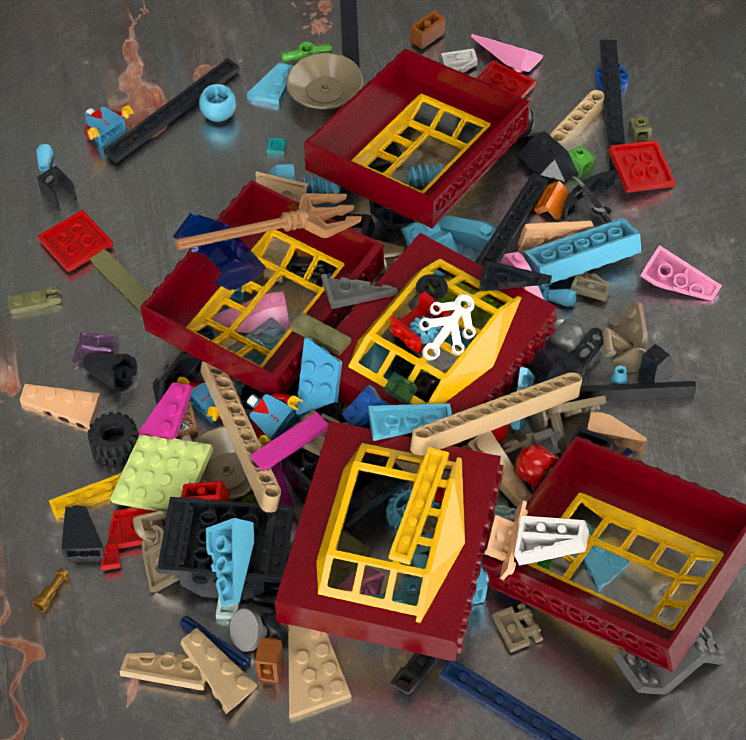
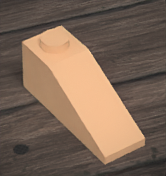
[587,411,647,452]

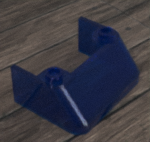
[173,212,266,290]

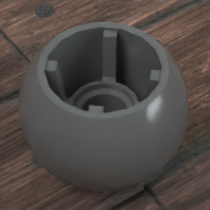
[547,319,586,355]

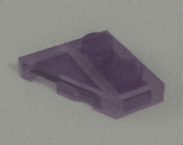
[72,332,118,365]

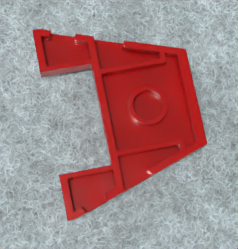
[101,507,165,571]

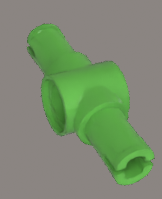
[281,42,332,63]

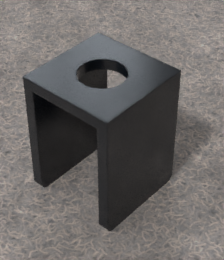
[37,166,77,209]

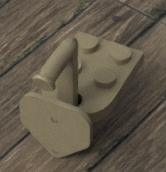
[602,302,648,373]
[530,396,607,456]
[133,511,179,592]

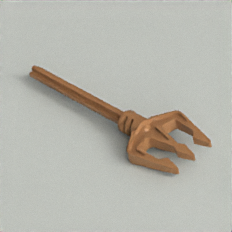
[175,193,362,250]

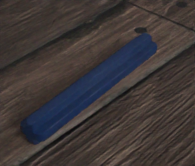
[180,616,251,668]

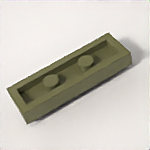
[290,312,351,356]

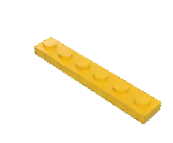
[389,447,449,565]

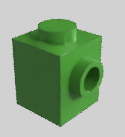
[569,145,594,177]

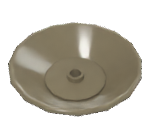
[286,53,364,110]
[193,426,252,501]

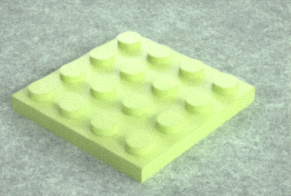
[110,434,213,511]

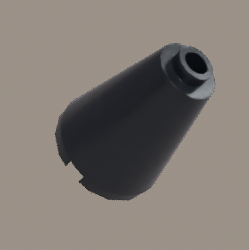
[83,352,137,392]

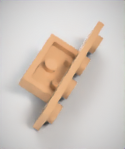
[484,500,528,580]

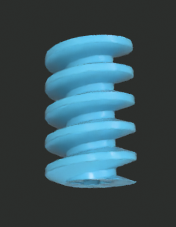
[406,163,443,187]
[304,174,340,194]

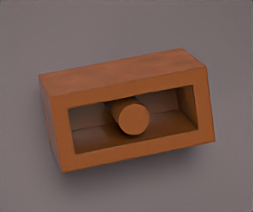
[410,10,445,49]
[255,637,284,683]

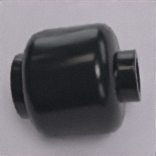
[260,612,288,640]

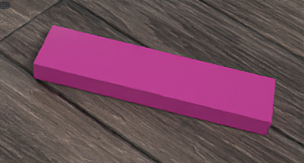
[251,412,329,472]

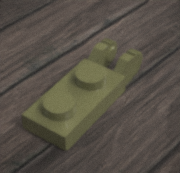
[8,286,62,314]

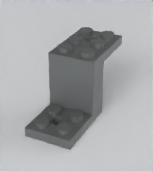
[613,623,728,695]

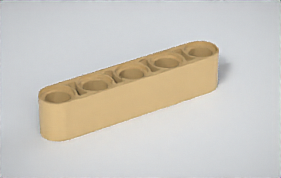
[550,90,604,149]

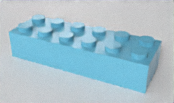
[524,218,641,286]

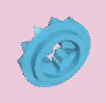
[409,315,442,344]

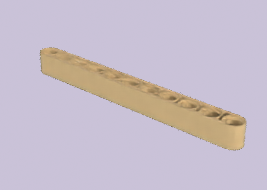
[201,361,281,512]
[410,373,582,456]

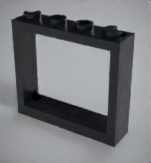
[288,213,375,276]

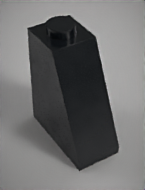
[637,344,678,383]
[61,505,104,559]

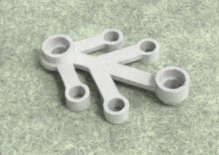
[418,294,476,360]

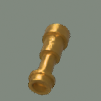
[31,568,70,612]

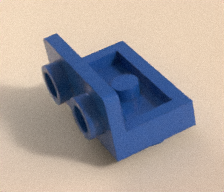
[342,385,389,429]

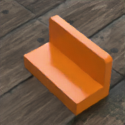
[533,181,570,220]

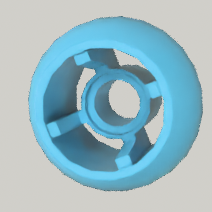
[199,84,236,122]

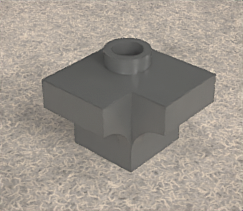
[532,428,563,458]

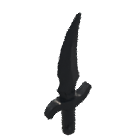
[572,175,613,223]

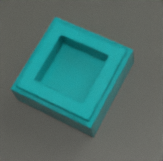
[267,137,287,156]

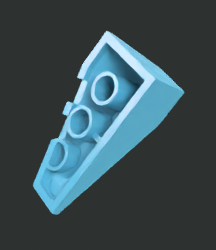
[206,518,254,607]

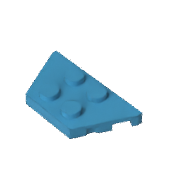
[296,338,342,415]

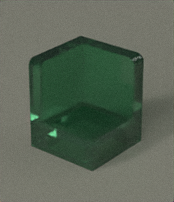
[384,372,418,405]

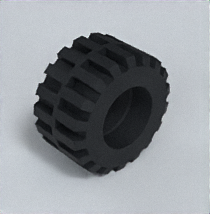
[87,412,139,466]

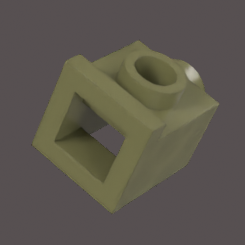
[629,115,652,143]

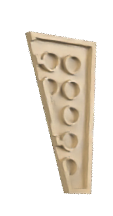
[256,171,308,284]
[288,624,351,719]

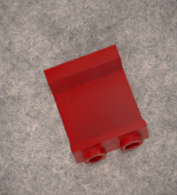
[390,291,452,353]

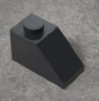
[391,337,422,378]

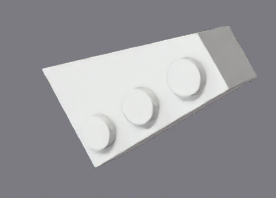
[514,516,589,566]

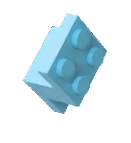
[401,221,458,276]

